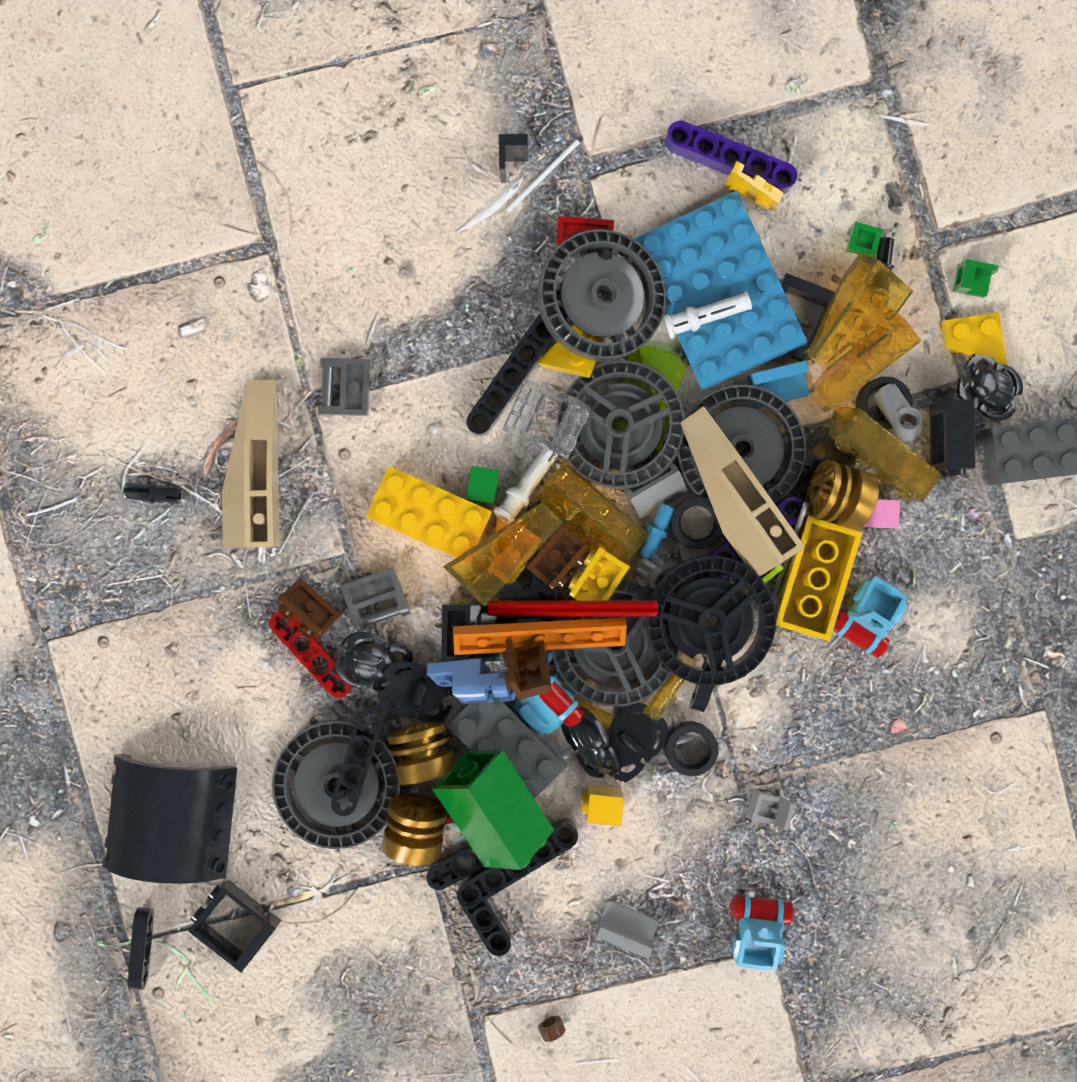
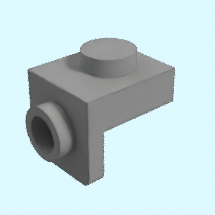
[745,790,795,830]

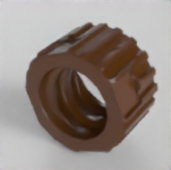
[538,1015,566,1042]

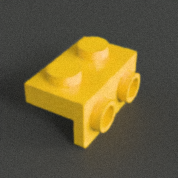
[568,546,630,601]

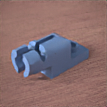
[427,658,516,704]

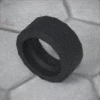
[855,376,913,431]
[670,496,723,549]
[664,721,719,777]

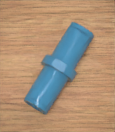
[638,503,675,560]

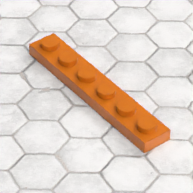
[453,617,627,655]

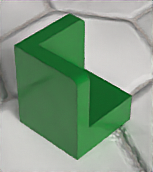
[846,222,883,263]
[953,259,999,298]
[466,466,500,504]

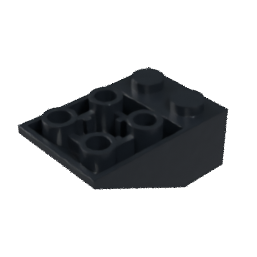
[441,603,504,662]

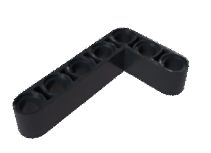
[457,818,578,956]

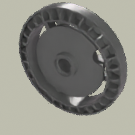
[537,229,666,361]
[557,360,685,489]
[677,385,806,504]
[552,579,678,706]
[272,719,401,849]

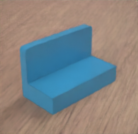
[747,360,809,409]

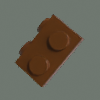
[527,525,590,590]
[276,578,341,641]
[502,638,552,700]

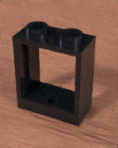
[780,273,839,362]
[929,399,976,477]
[188,880,281,973]

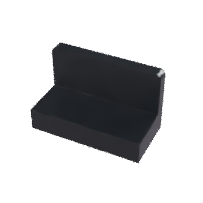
[499,134,528,183]

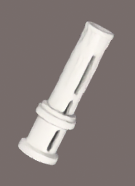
[663,292,752,339]
[493,446,558,526]

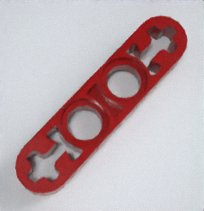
[270,611,353,698]

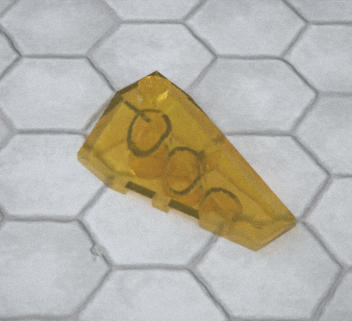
[807,253,913,370]

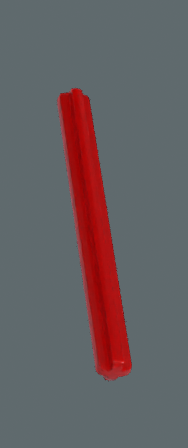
[488,601,658,616]

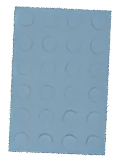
[634,191,807,391]

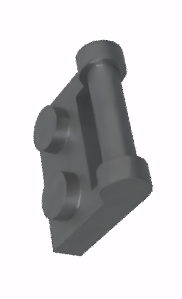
[318,358,370,416]
[340,567,411,632]

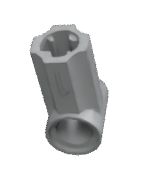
[873,383,922,442]

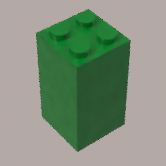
[432,750,554,870]

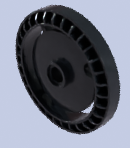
[645,555,777,686]

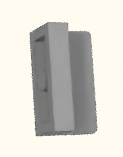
[622,463,688,519]
[595,900,659,959]

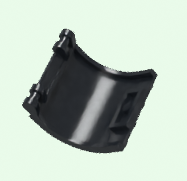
[102,754,238,884]

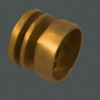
[805,460,879,530]
[388,721,455,785]
[382,793,448,866]

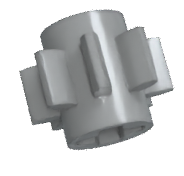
[634,555,669,592]

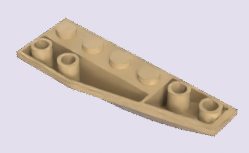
[222,380,280,548]
[681,406,805,576]

